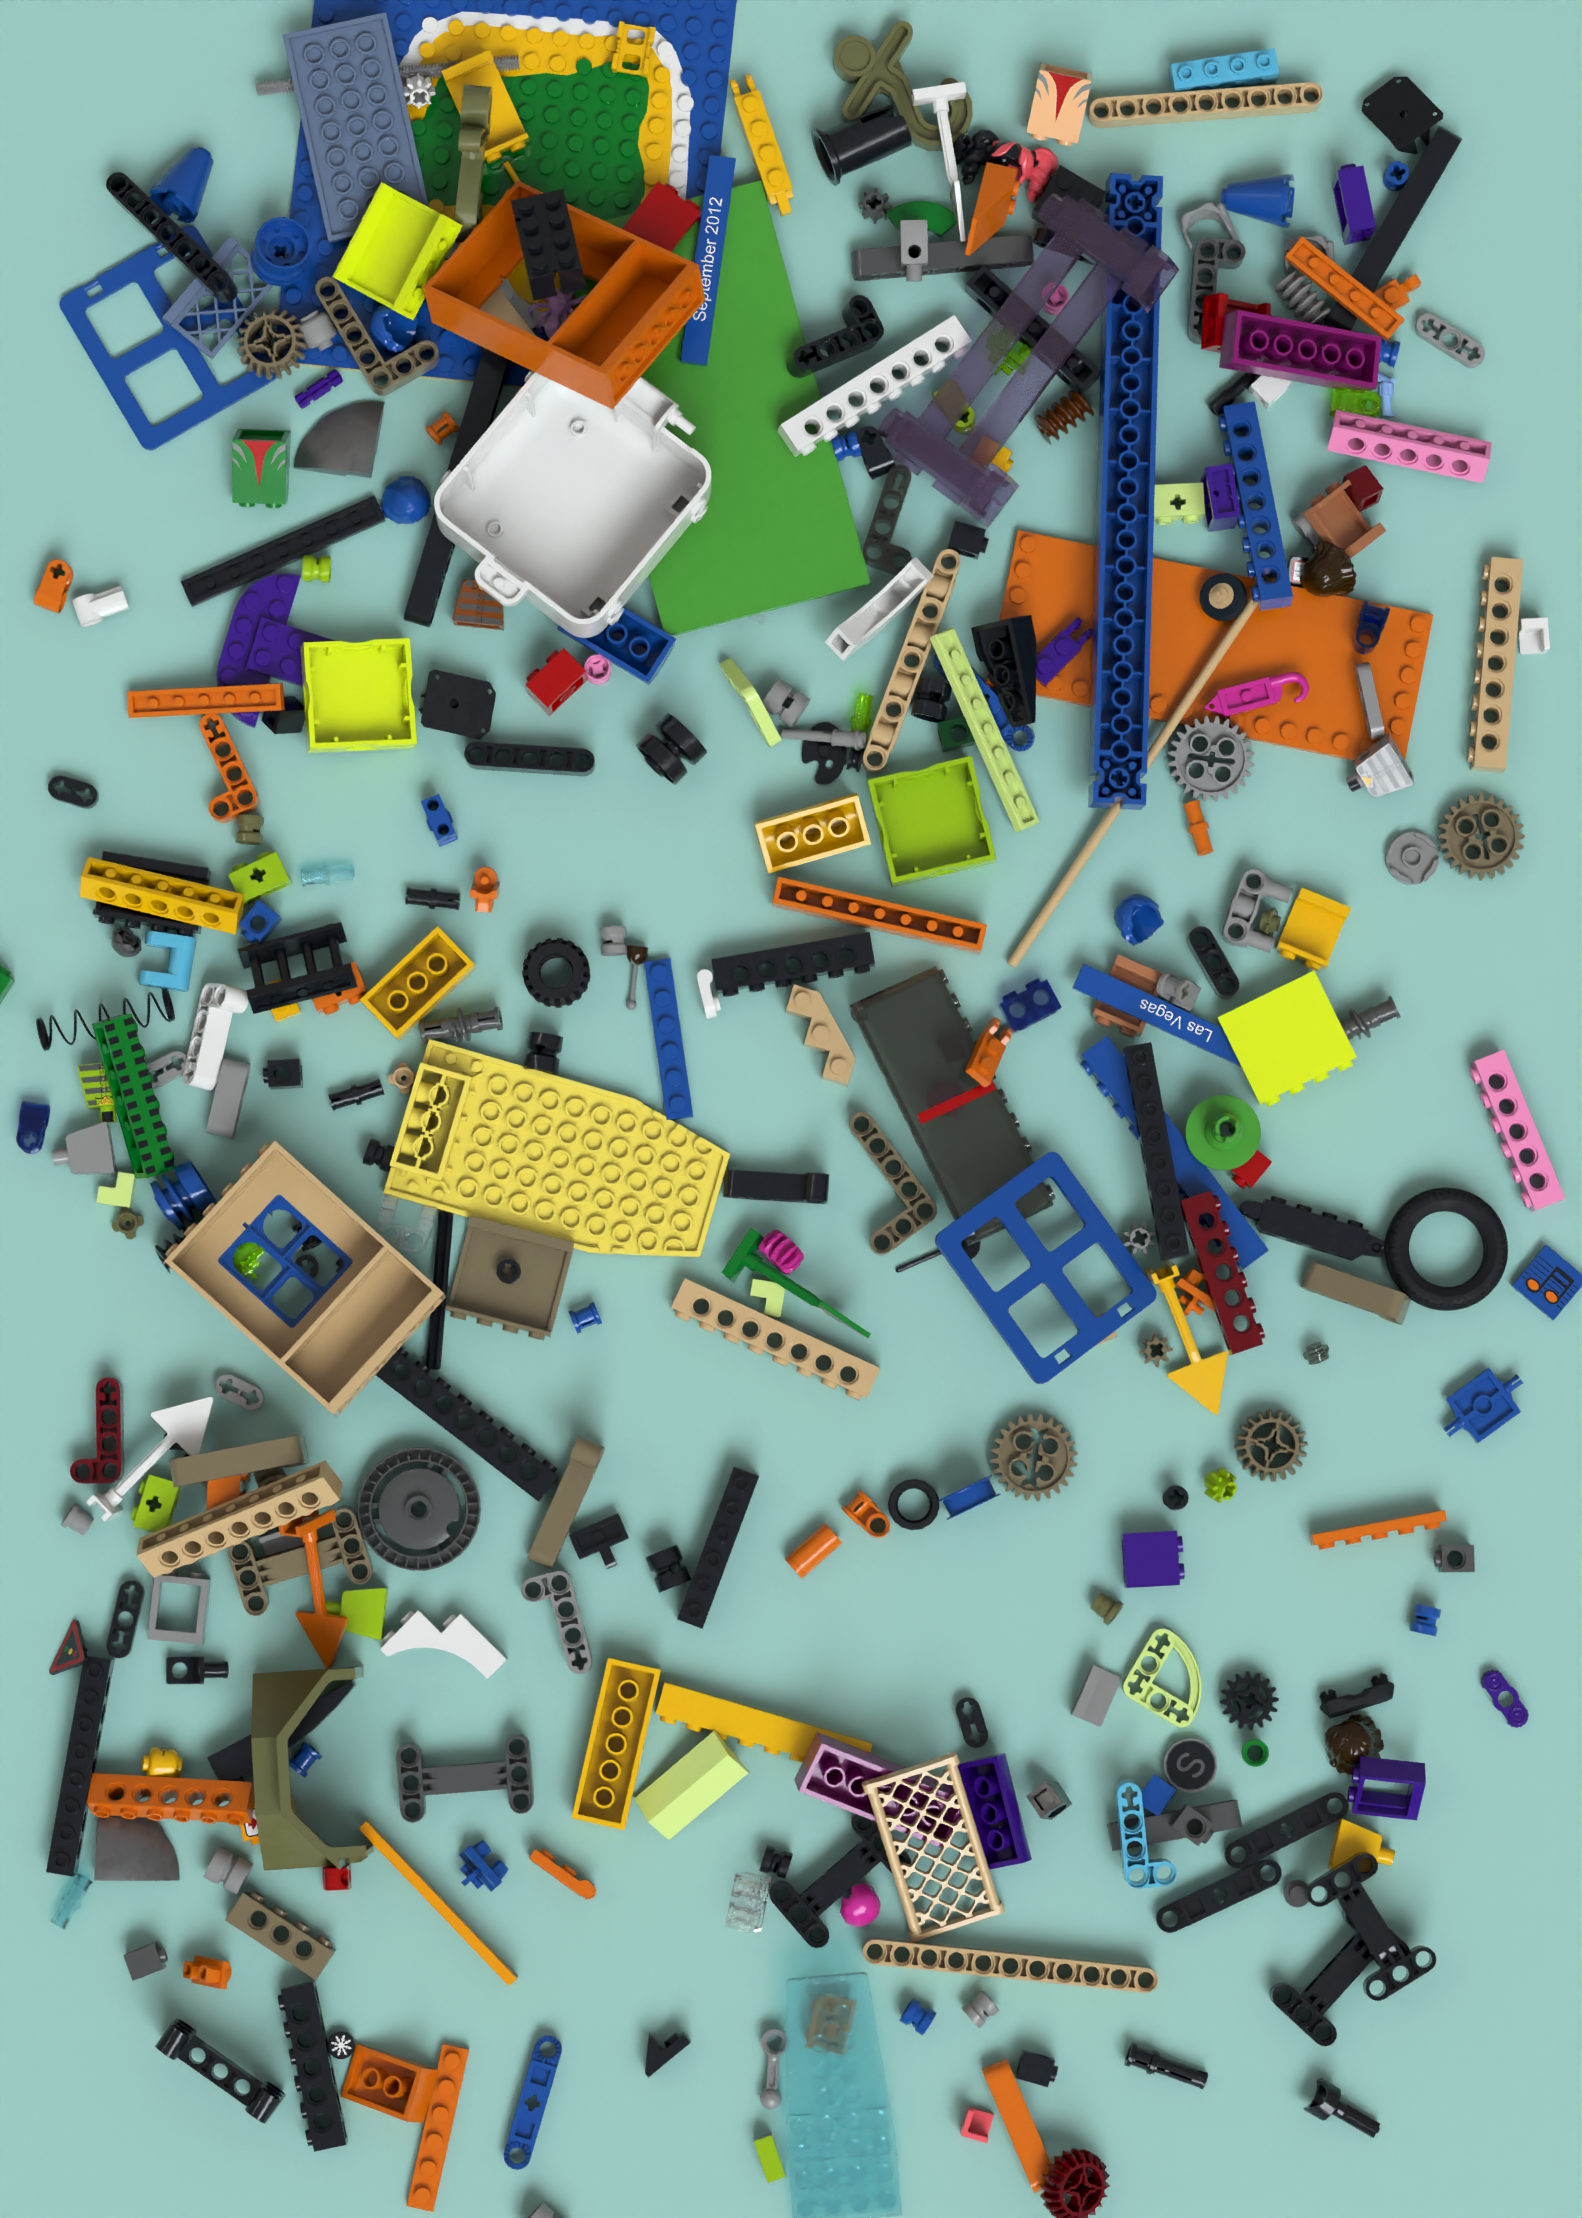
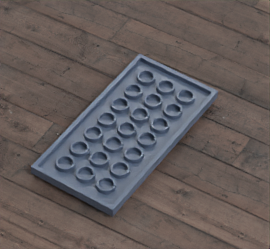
[283,12,429,243]

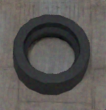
[888,1479,940,1530]

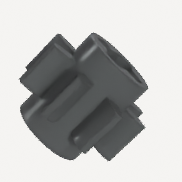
[858,188,892,224]

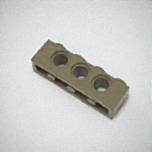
[225,1890,336,1980]

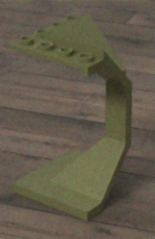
[251,1666,374,1871]

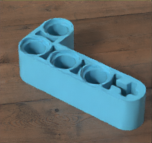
[1115,1780,1177,1889]

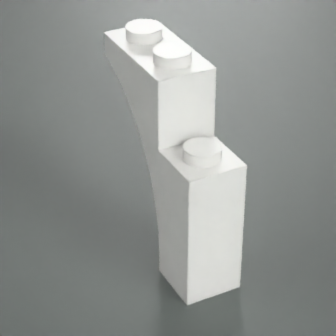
[825,557,934,661]
[380,1610,507,1679]

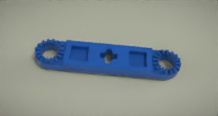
[933,654,1035,752]
[504,2035,562,2170]

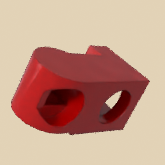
[323,1863,352,1891]

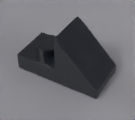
[645,2032,691,2078]

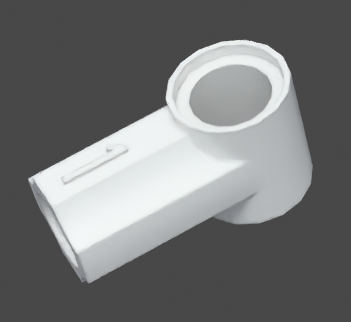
[72,586,129,627]

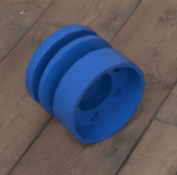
[250,217,311,286]
[150,1159,217,1231]

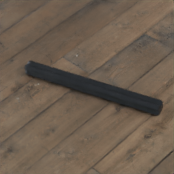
[426,1210,454,1370]

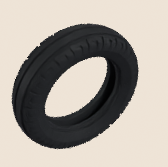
[1384,1187,1508,1311]

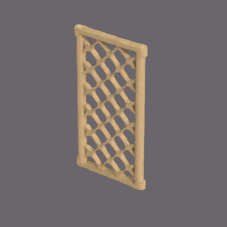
[862,1752,1005,1942]

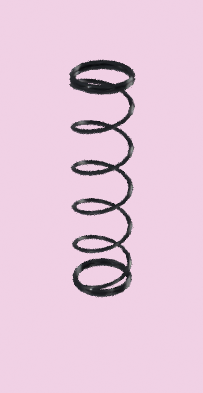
[36,988,175,1052]

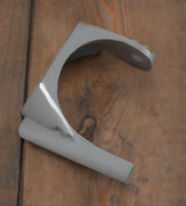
[1178,202,1240,252]
[1284,235,1335,275]

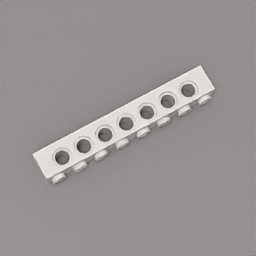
[777,315,972,457]

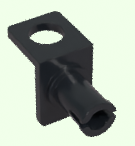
[166,1657,229,1684]

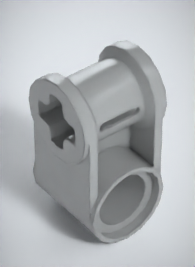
[1157,972,1201,1013]

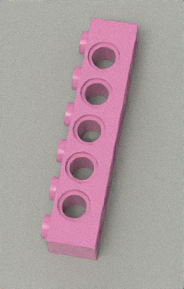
[1327,410,1492,483]
[1470,1050,1565,1212]

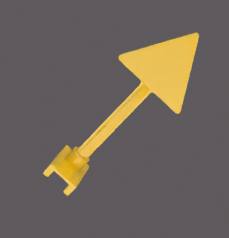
[1144,1260,1228,1415]

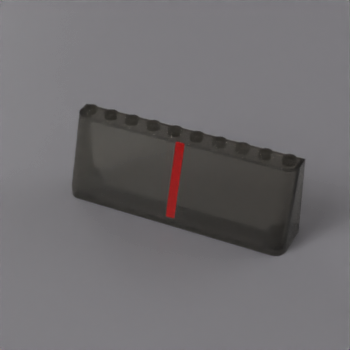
[848,966,1056,1249]

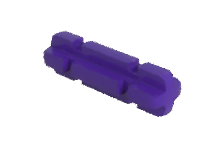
[294,369,343,409]

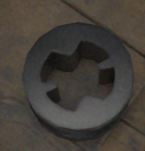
[846,747,865,772]
[295,1255,319,1278]
[496,1259,521,1284]

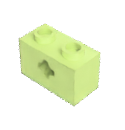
[1154,482,1205,525]

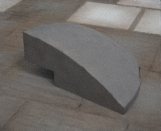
[293,401,385,478]
[94,1798,180,1881]

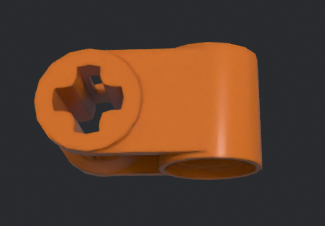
[34,559,74,614]
[841,1489,890,1539]

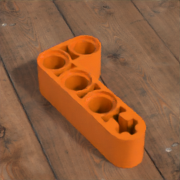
[199,714,259,824]

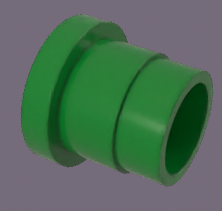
[1241,1739,1269,1767]

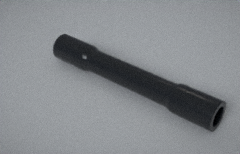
[1207,372,1261,417]

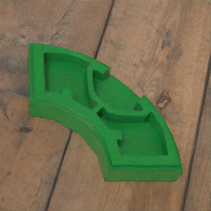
[886,201,956,238]

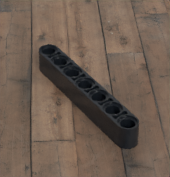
[106,172,238,303]

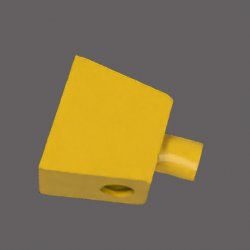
[1328,1819,1395,1872]

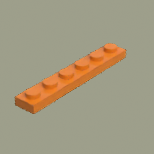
[127,683,285,718]
[407,2043,470,2212]

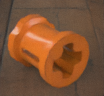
[424,411,460,446]

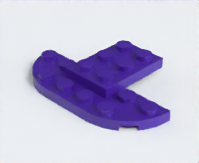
[216,574,335,728]

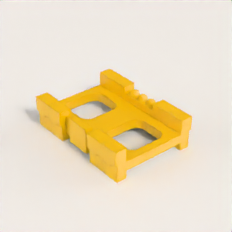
[611,21,656,78]

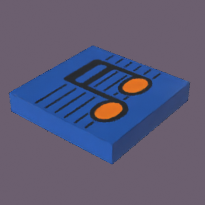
[1511,1245,1582,1321]

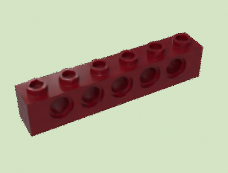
[1180,1191,1265,1355]

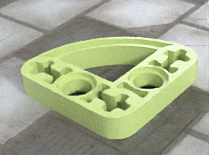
[1122,1628,1201,1727]

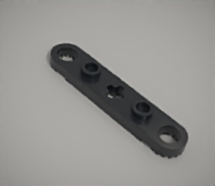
[1224,1792,1349,1869]
[1156,1859,1282,1933]

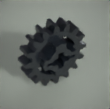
[1219,1671,1279,1730]

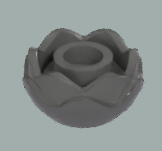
[111,927,142,957]

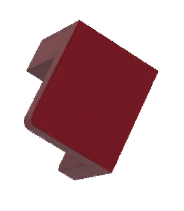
[1342,466,1384,512]

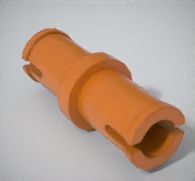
[1183,800,1214,856]

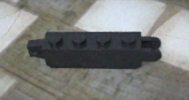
[1239,1196,1385,1261]

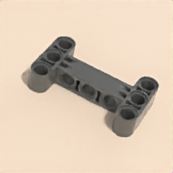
[396,1734,534,1823]

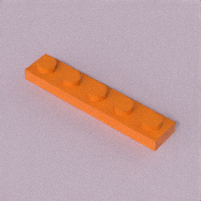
[1284,237,1405,341]
[1310,1510,1447,1550]

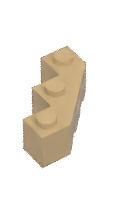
[786,985,856,1087]

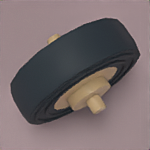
[1200,573,1248,621]

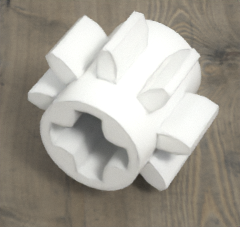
[403,73,436,109]

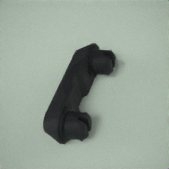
[1319,1673,1394,1718]

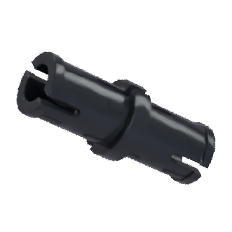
[405,887,461,910]
[328,1079,385,1111]

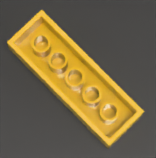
[571,1658,661,1830]

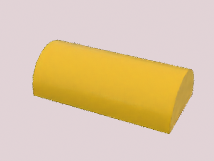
[754,793,871,874]

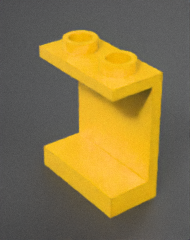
[1275,888,1351,971]

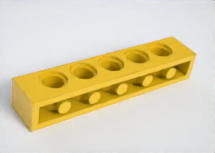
[80,857,244,935]

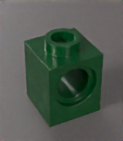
[937,717,975,752]

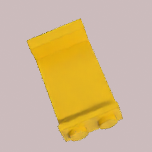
[441,49,529,164]

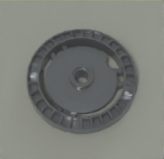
[357,1448,481,1571]

